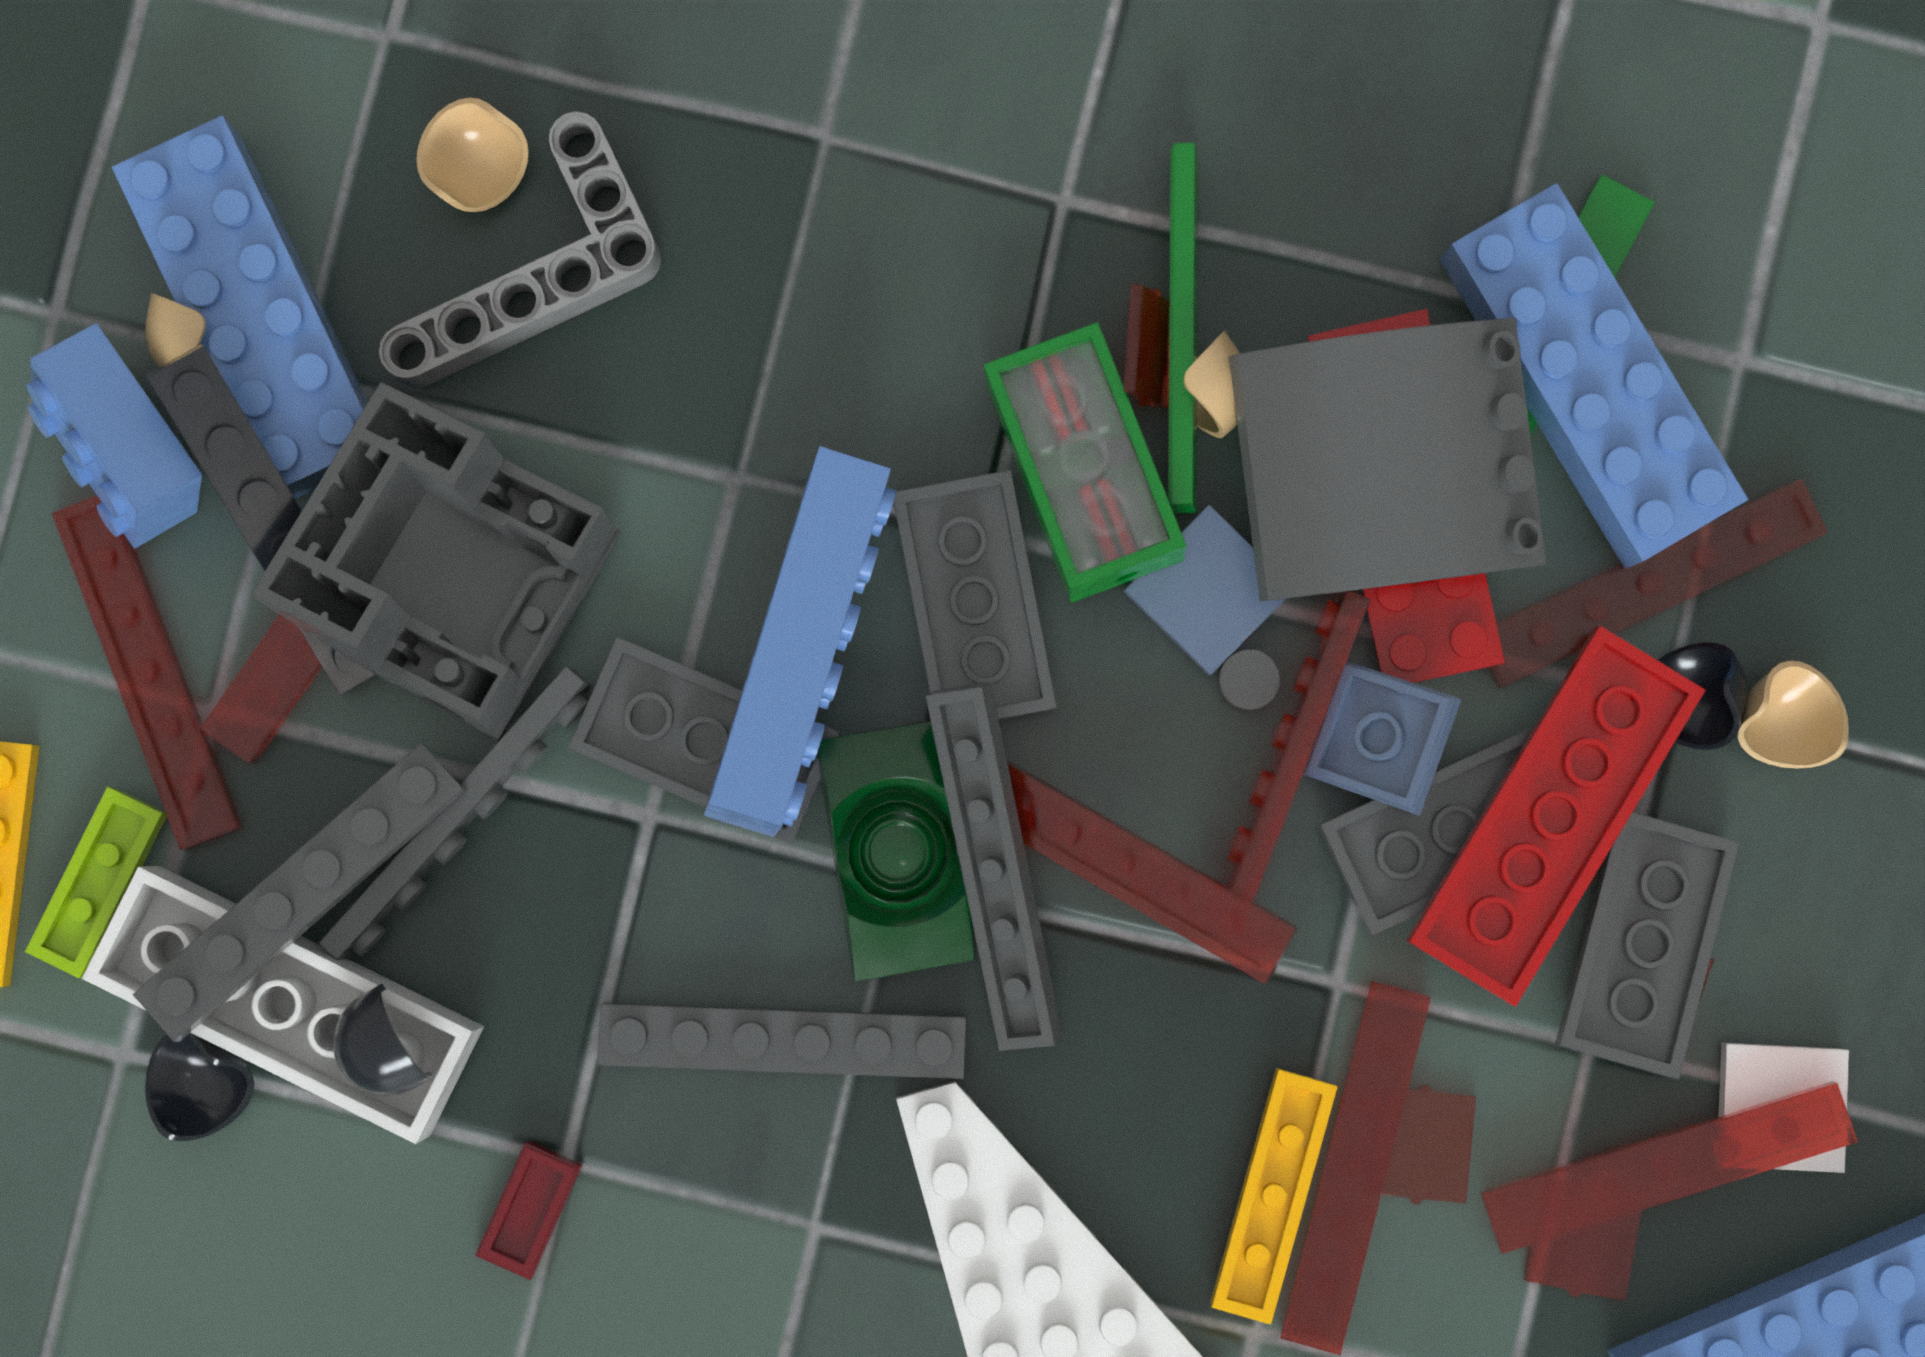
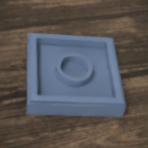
[1124,505,1287,676]
[1303,660,1461,816]

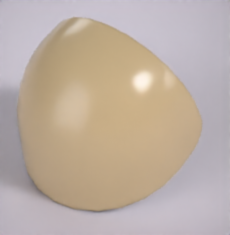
[416,97,529,212]
[145,293,206,368]
[1183,330,1240,438]
[1737,661,1849,769]

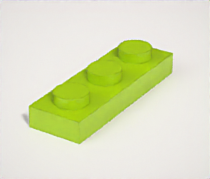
[25,787,169,979]

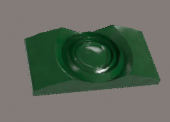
[817,721,975,982]

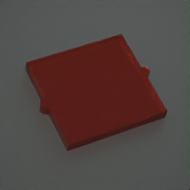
[1124,284,1170,408]
[1365,1085,1476,1205]
[1524,1174,1645,1301]

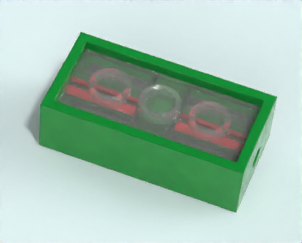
[983,322,1186,603]

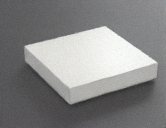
[1717,1042,1849,1173]

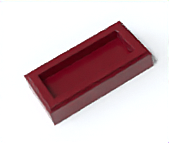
[475,1140,583,1280]

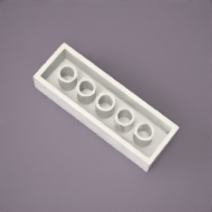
[82,866,484,1144]

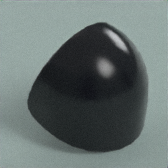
[1658,642,1747,750]
[333,984,433,1096]
[145,1033,255,1141]

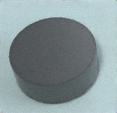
[1218,649,1280,711]

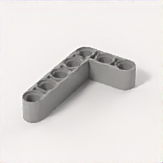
[379,111,661,388]

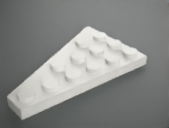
[896,1080,1203,1357]

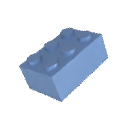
[27,323,202,549]

